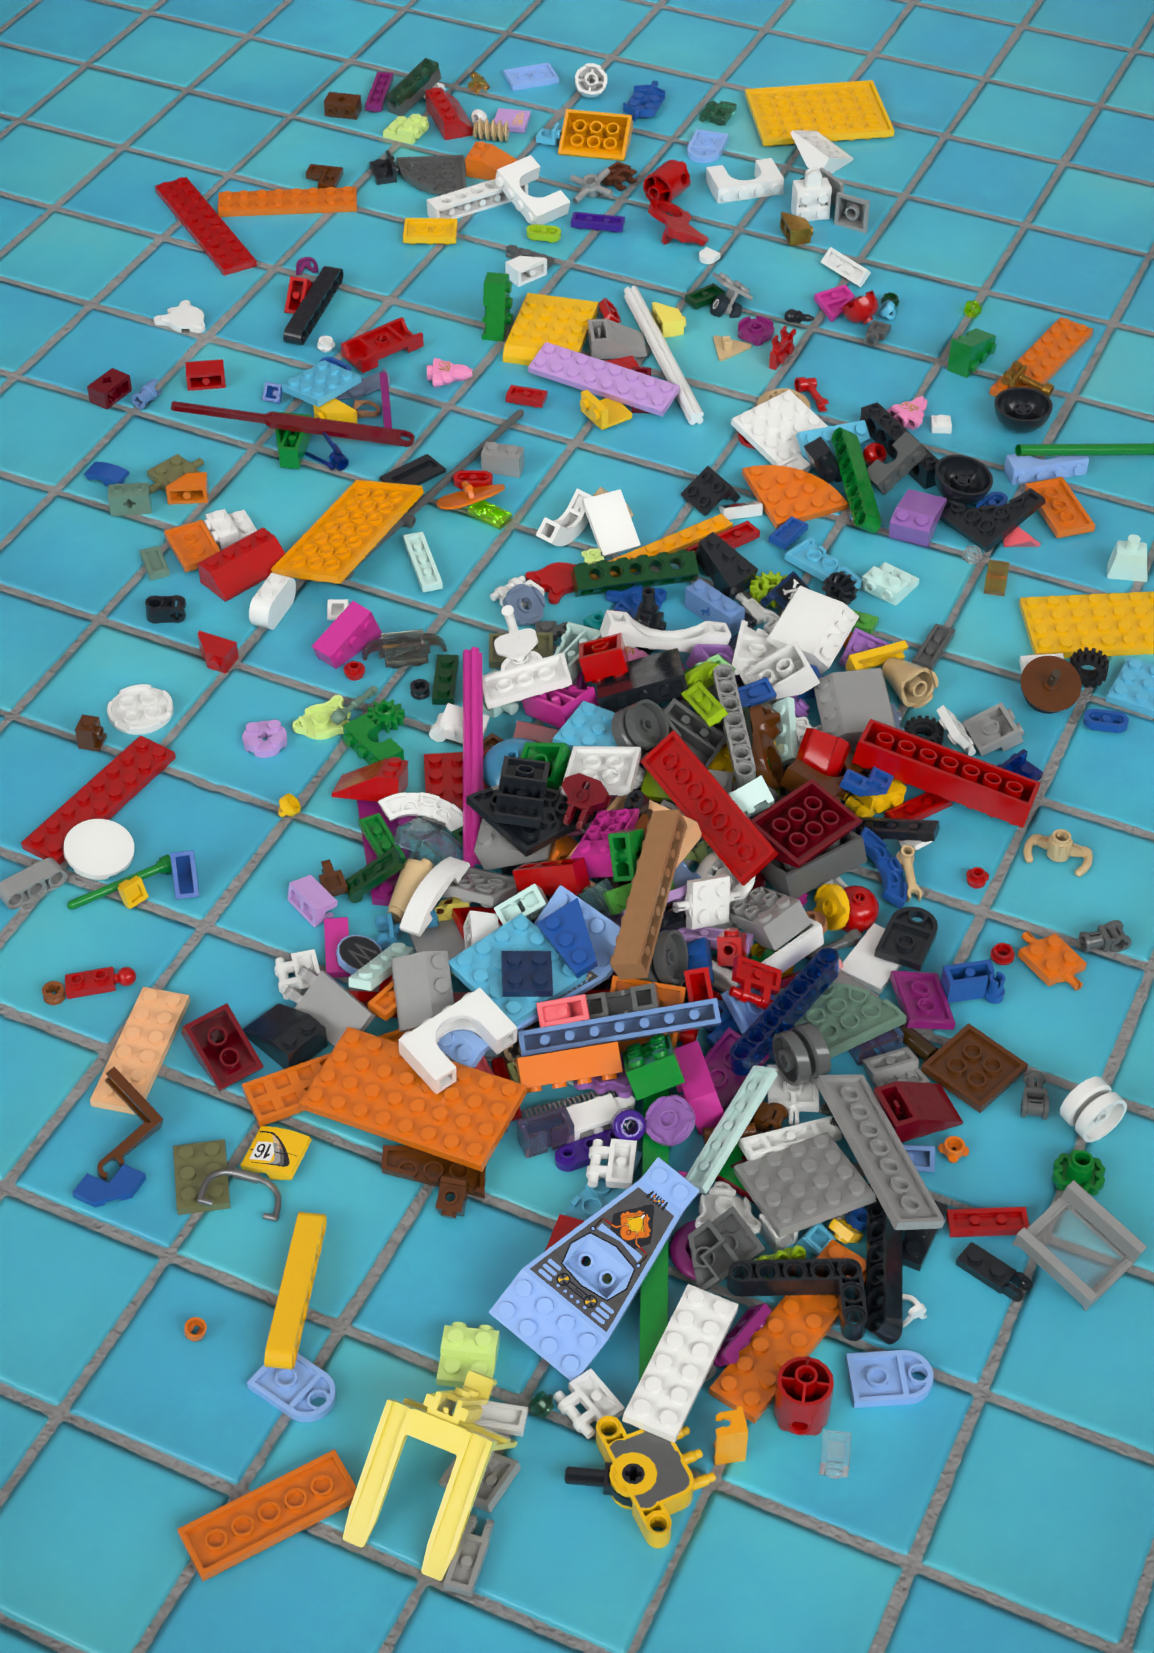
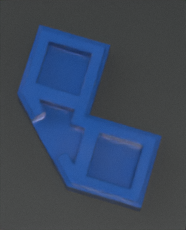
[839,767,894,797]
[72,1164,146,1207]

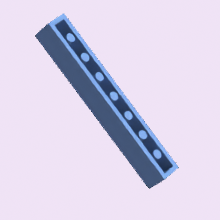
[518,998,721,1057]

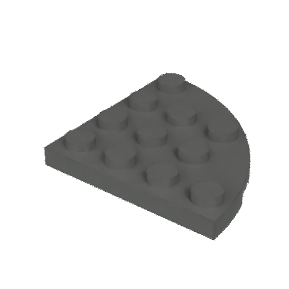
[396,155,466,195]

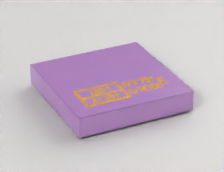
[495,108,531,133]

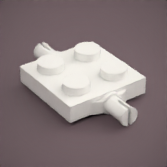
[672,874,742,930]
[767,1064,819,1125]

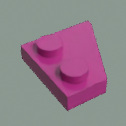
[814,284,855,322]

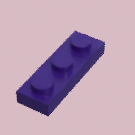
[571,212,625,233]

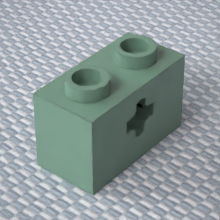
[108,482,152,516]

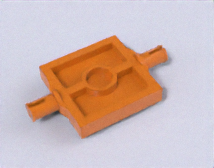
[1017,931,1087,991]

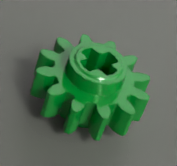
[366,699,405,733]

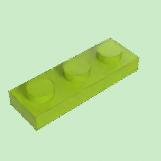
[681,681,728,727]

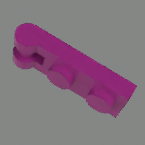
[713,1303,772,1367]

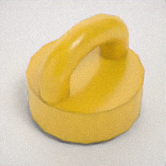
[278,793,301,817]

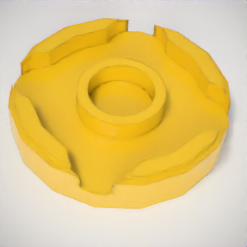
[814,883,850,931]

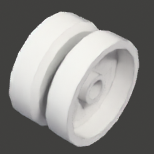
[1060,1076,1127,1142]

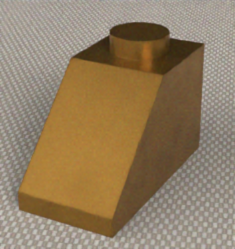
[780,212,813,246]

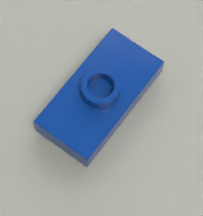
[768,516,808,550]

